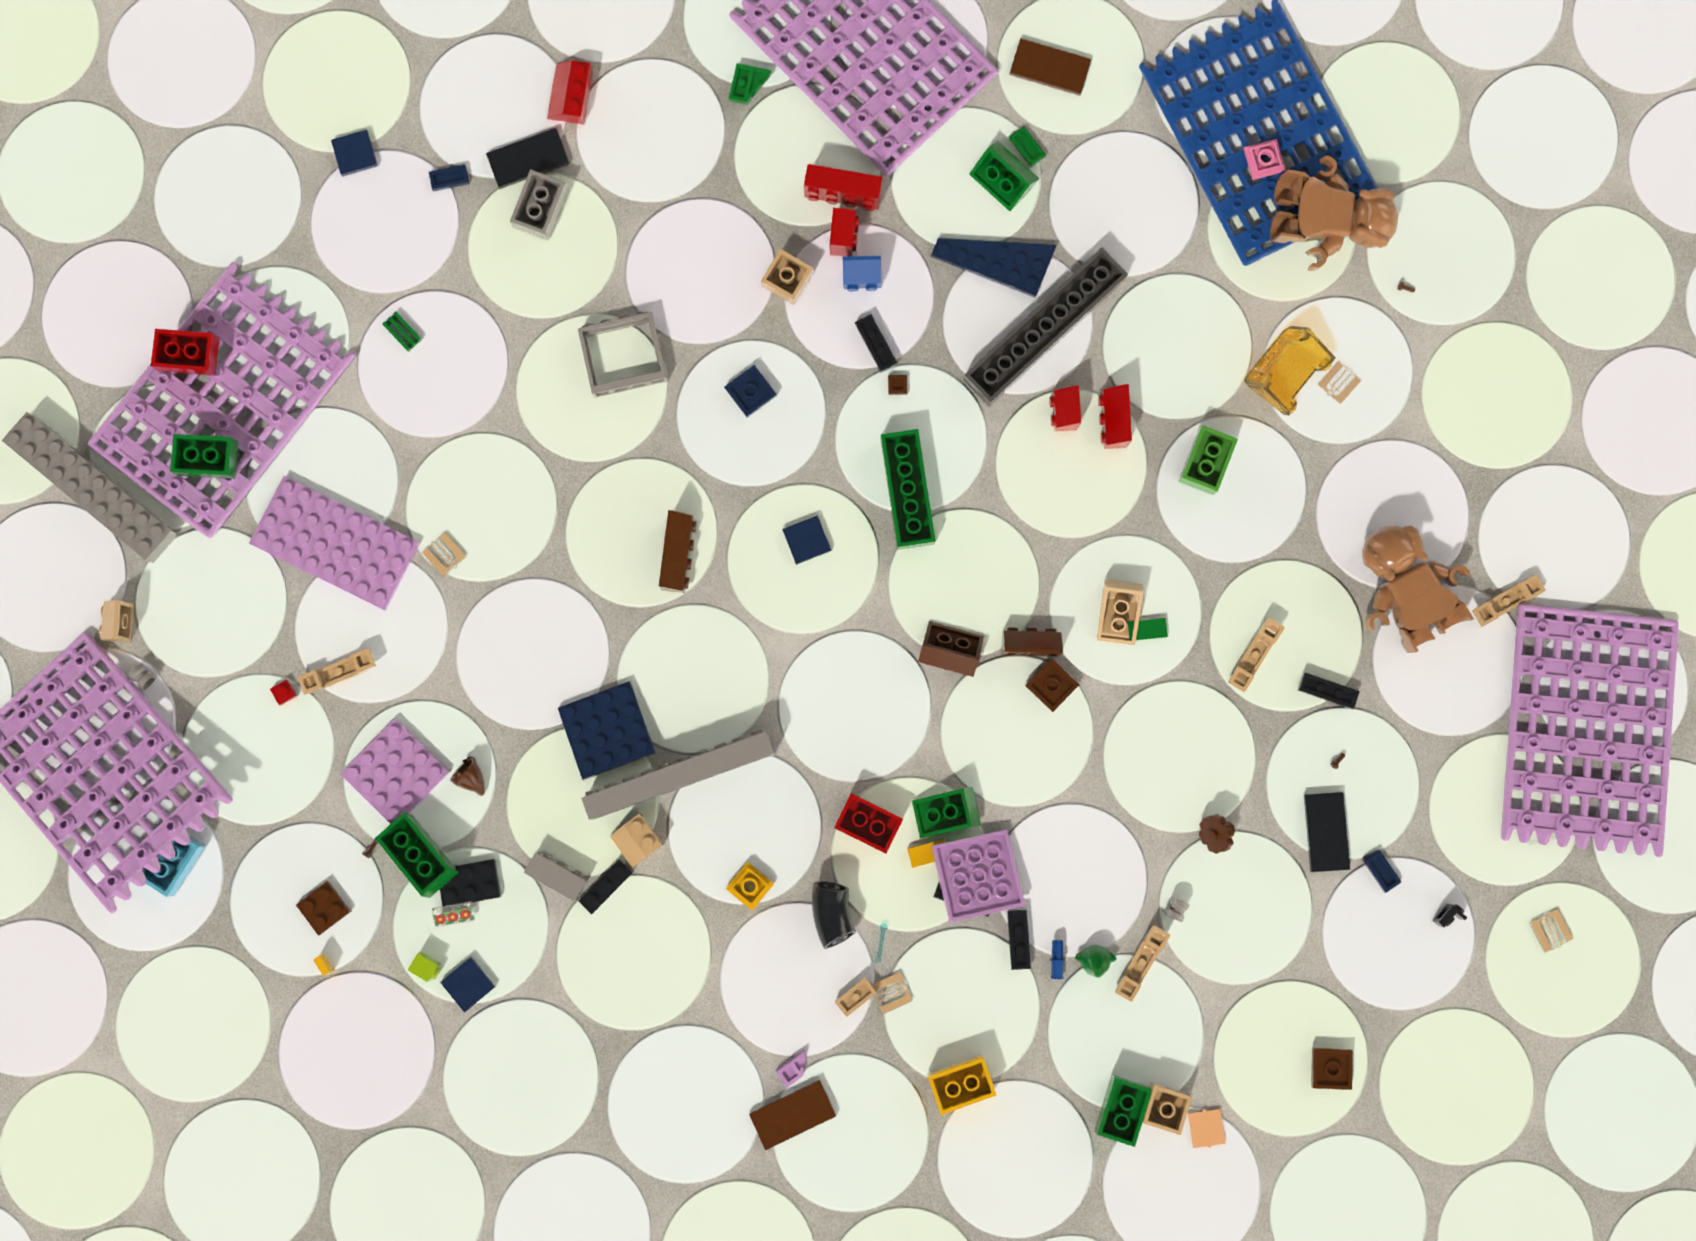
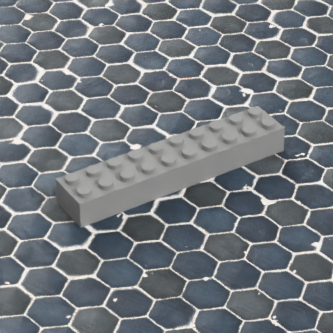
[1,411,178,563]
[581,729,775,820]

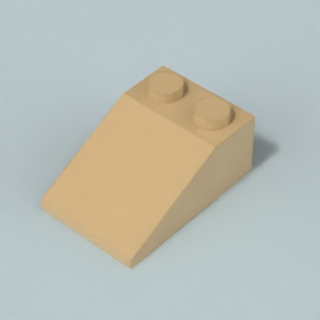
[1097,579,1144,645]

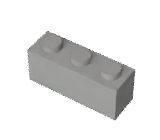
[524,850,588,901]

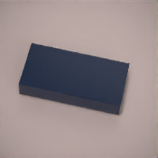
[428,164,470,192]
[1362,850,1402,893]

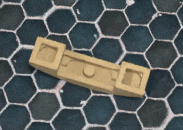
[1472,574,1546,627]
[1228,617,1285,693]
[297,648,376,695]
[1115,925,1171,1002]

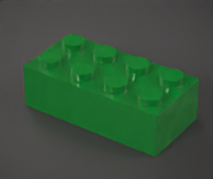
[375,812,459,898]

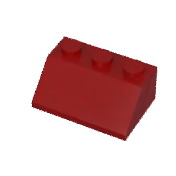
[547,60,593,125]
[1098,384,1132,449]

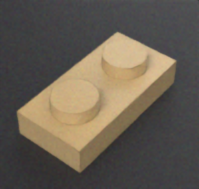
[835,977,877,1017]

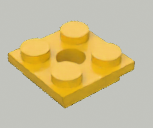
[725,862,774,911]

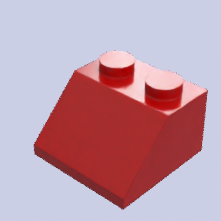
[1049,385,1081,432]

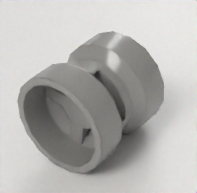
[128,663,156,690]
[1164,897,1190,922]

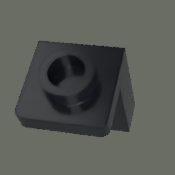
[1433,904,1468,928]

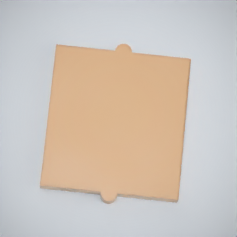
[1188,1109,1226,1148]

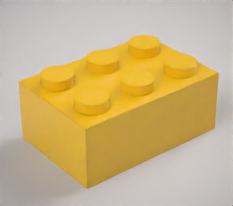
[927,1055,997,1115]

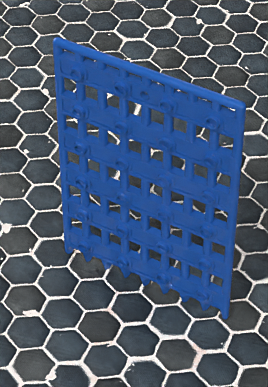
[1139,0,1378,266]

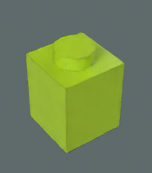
[408,952,441,982]

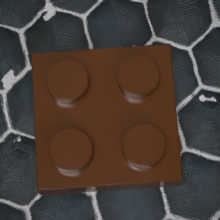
[1025,658,1079,713]
[296,881,352,936]
[1311,1048,1353,1090]

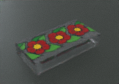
[431,902,475,928]

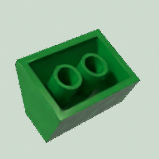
[969,141,1040,211]

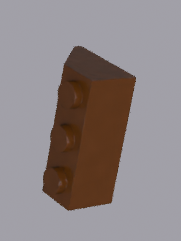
[918,621,984,677]
[1002,627,1063,657]

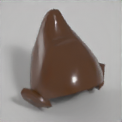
[450,756,485,796]

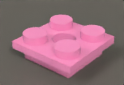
[1243,139,1286,180]

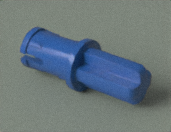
[1050,939,1065,980]

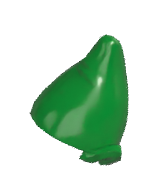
[1075,944,1117,978]

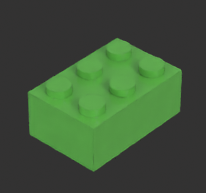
[1178,425,1238,495]

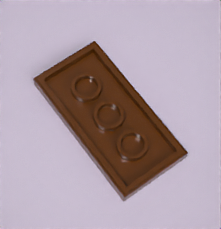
[1009,38,1092,96]
[749,1080,837,1151]

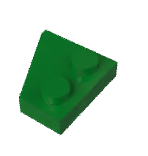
[728,63,772,105]

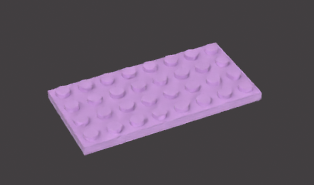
[248,476,421,611]

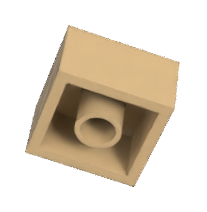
[761,249,813,305]
[1143,1082,1192,1136]

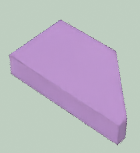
[776,1050,807,1088]

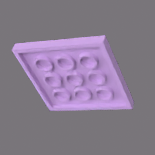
[340,718,450,824]
[931,829,1026,923]

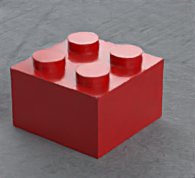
[829,207,859,257]

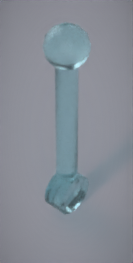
[875,923,888,964]

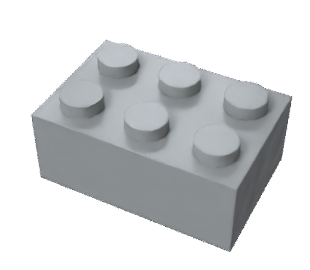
[510,169,569,241]

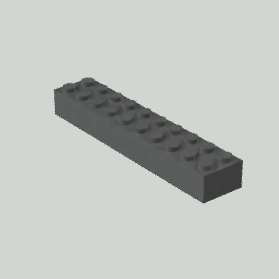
[963,247,1128,407]

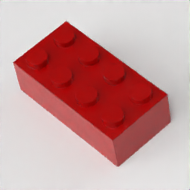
[804,164,883,211]

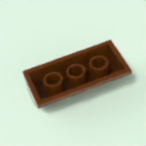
[659,510,697,593]

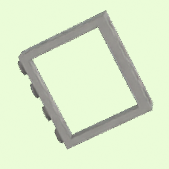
[577,311,668,398]

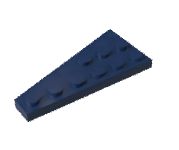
[931,238,1057,298]

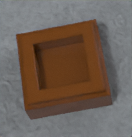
[888,375,907,395]

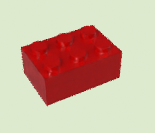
[150,328,220,376]
[834,793,903,854]

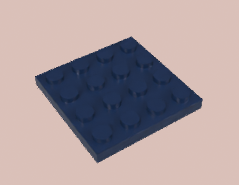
[558,681,656,780]

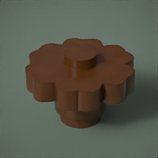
[1199,814,1235,854]

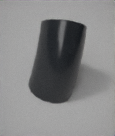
[812,881,856,949]

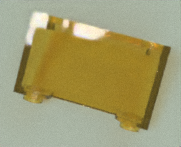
[1244,326,1336,416]

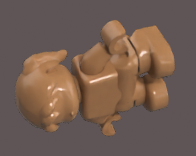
[1270,156,1398,271]
[1362,525,1474,653]

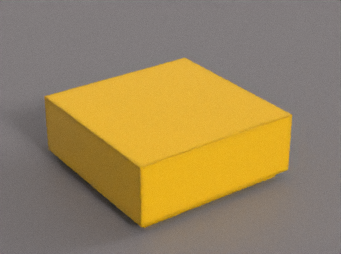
[313,954,334,975]

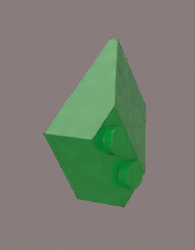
[912,787,981,839]

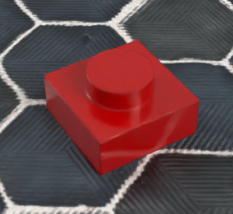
[270,679,297,706]

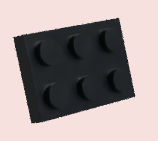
[440,859,501,908]

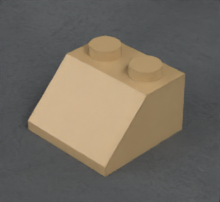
[99,600,134,642]
[610,813,664,868]

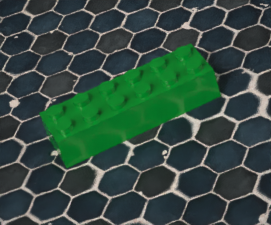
[880,429,936,550]

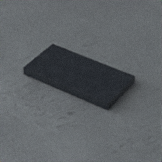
[486,128,570,189]
[1303,792,1350,872]

